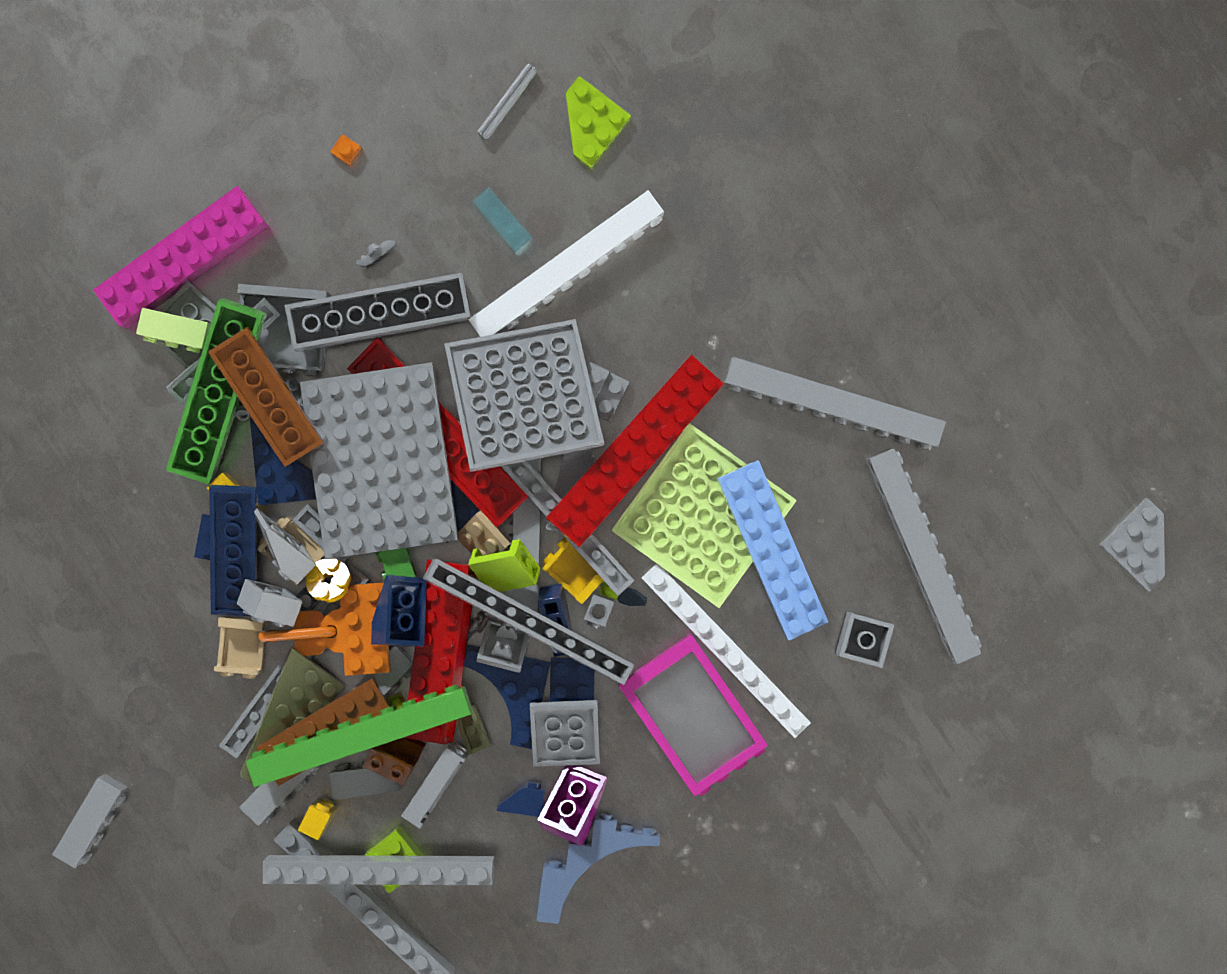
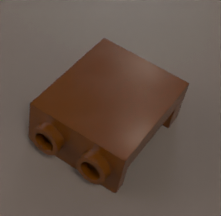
[362,738,426,786]

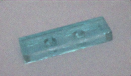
[472,187,532,252]

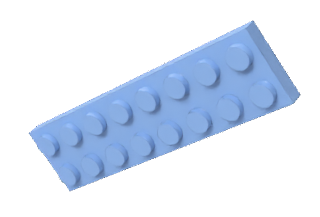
[717,460,828,641]

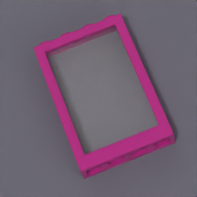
[618,633,768,797]

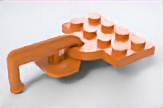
[258,583,391,676]

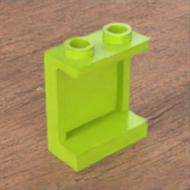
[468,539,541,592]

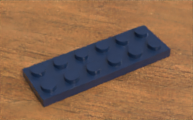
[209,485,257,617]

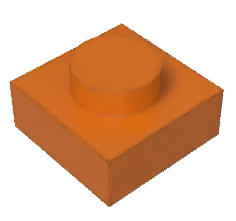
[330,134,362,166]

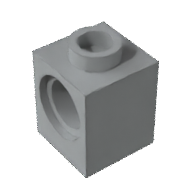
[584,593,614,629]

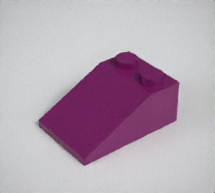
[538,765,607,846]

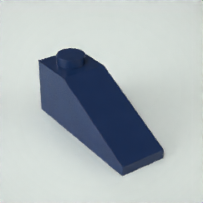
[538,584,572,657]

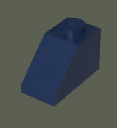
[497,781,546,817]

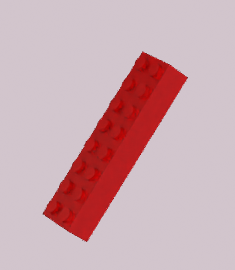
[403,559,476,745]

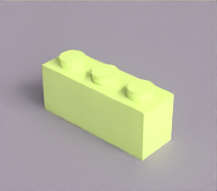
[136,308,211,353]

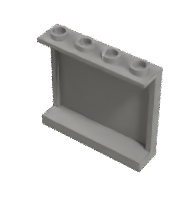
[237,284,331,376]

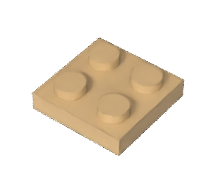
[458,510,511,555]

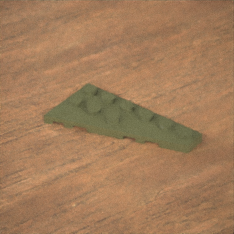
[240,646,344,788]

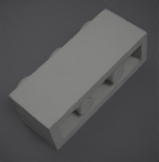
[329,762,402,800]

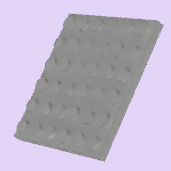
[444,319,604,472]

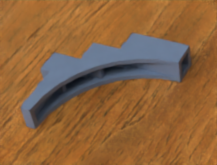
[536,813,660,924]

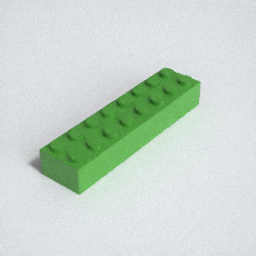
[166,298,267,485]

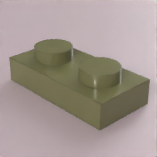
[456,705,491,755]

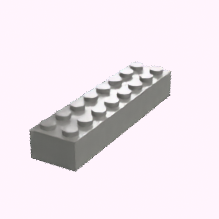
[285,273,471,352]

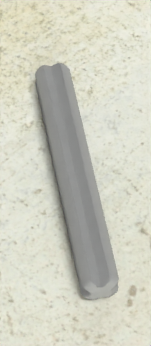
[478,64,537,139]

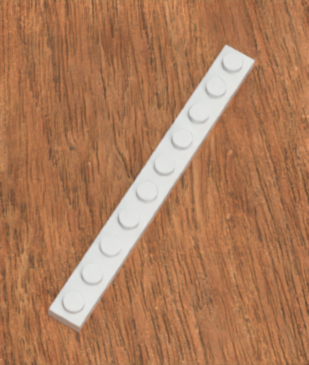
[642,563,811,738]

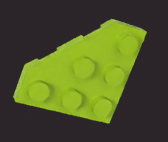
[566,76,631,169]

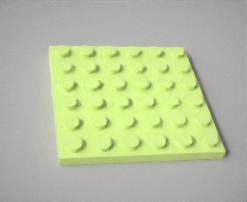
[611,423,797,608]

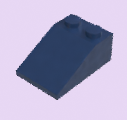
[371,575,427,647]

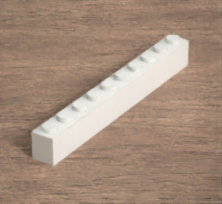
[469,190,664,337]

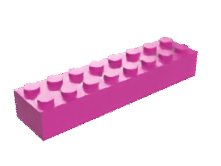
[93,185,269,329]

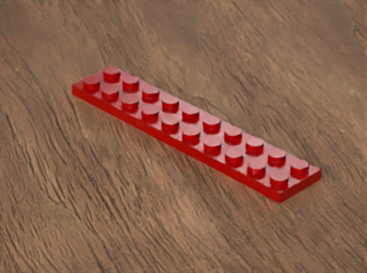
[347,337,529,527]
[546,354,724,548]

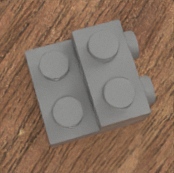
[587,362,630,422]

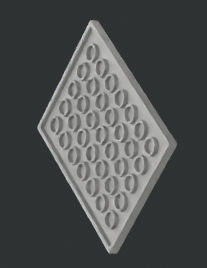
[300,362,459,559]

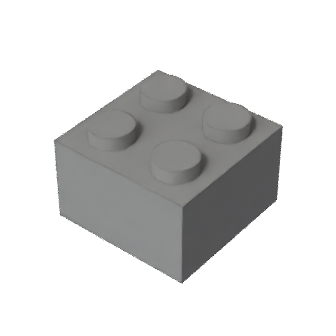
[237,579,303,627]
[836,611,894,668]

